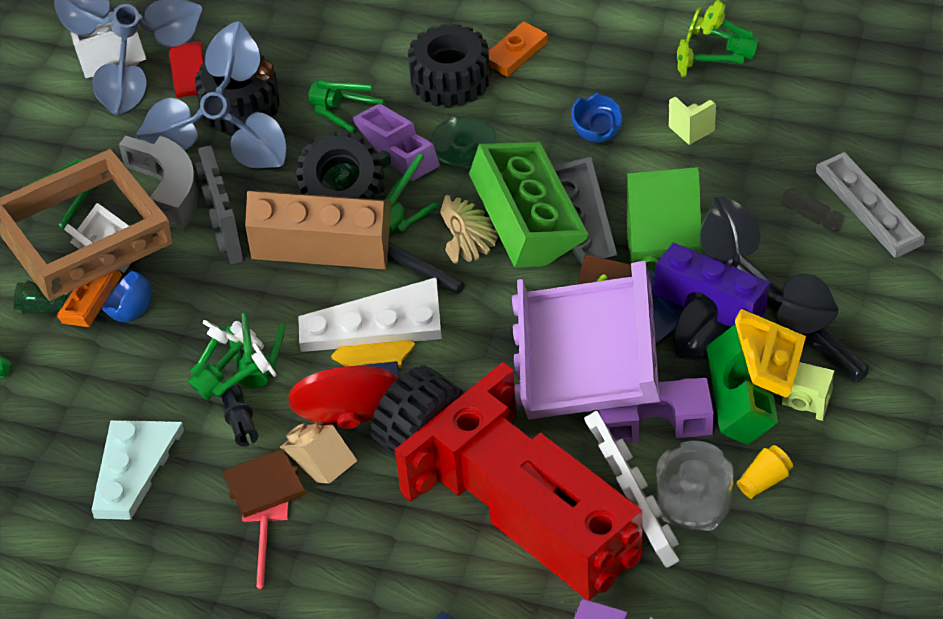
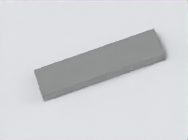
[816,152,925,258]

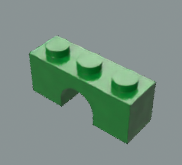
[706,324,778,445]

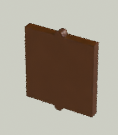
[222,449,305,518]

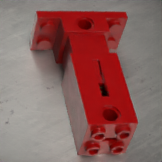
[395,362,642,601]

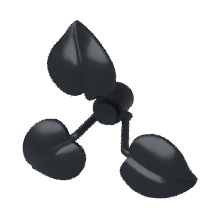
[674,196,839,358]

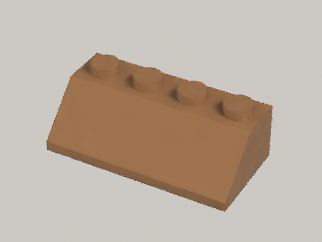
[245,191,391,269]

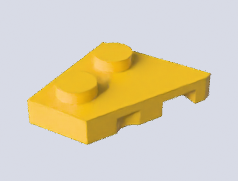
[735,309,806,398]

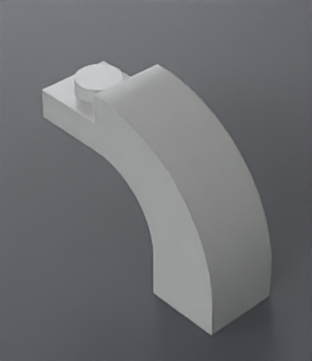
[119,136,199,231]

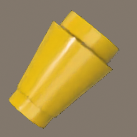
[736,445,793,499]

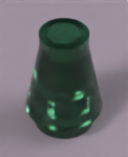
[14,280,67,314]

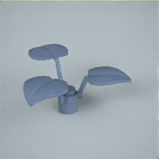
[54,0,202,115]
[136,21,287,168]

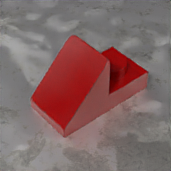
[169,41,204,98]

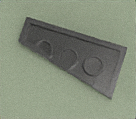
[195,145,243,265]

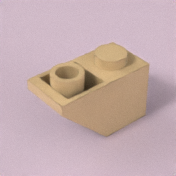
[280,423,358,483]

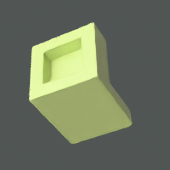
[669,97,716,145]

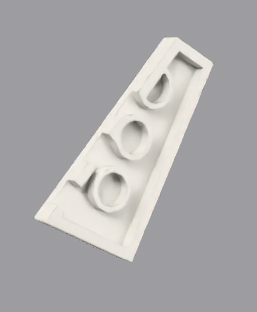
[298,278,442,352]
[584,411,680,568]

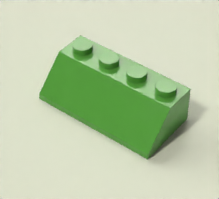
[469,142,588,268]

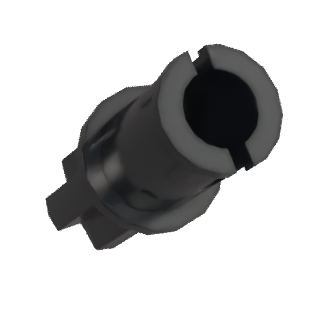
[221,385,258,447]

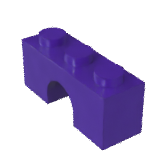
[653,242,770,327]

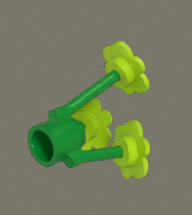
[677,0,758,77]

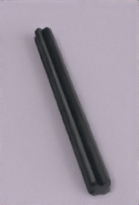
[722,255,869,382]

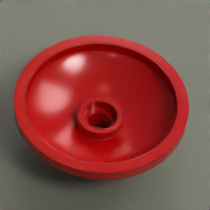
[289,366,398,429]

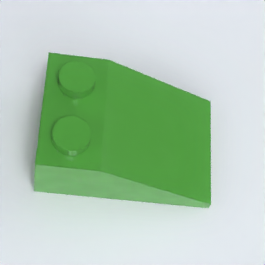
[627,167,702,272]

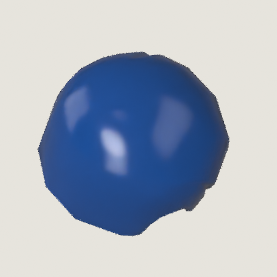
[571,93,623,143]
[102,271,153,322]

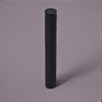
[388,242,465,295]

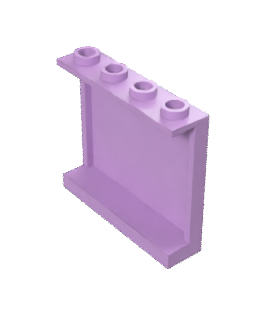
[512,261,660,420]

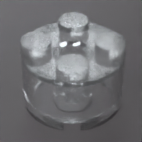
[656,441,733,531]

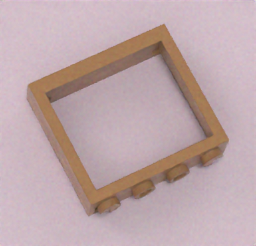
[0,149,172,301]

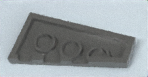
[553,156,619,266]

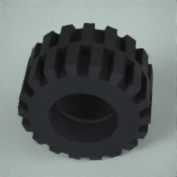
[408,24,491,108]
[195,54,280,134]
[296,130,385,200]
[371,365,465,457]

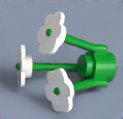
[187,320,277,401]

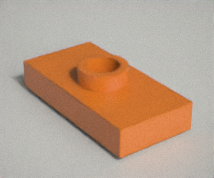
[489,21,548,77]
[57,269,122,327]

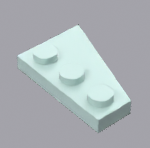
[92,420,184,520]

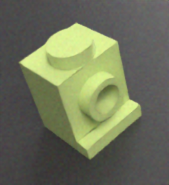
[775,362,834,421]

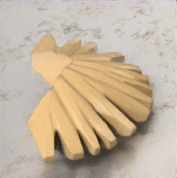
[440,195,498,263]

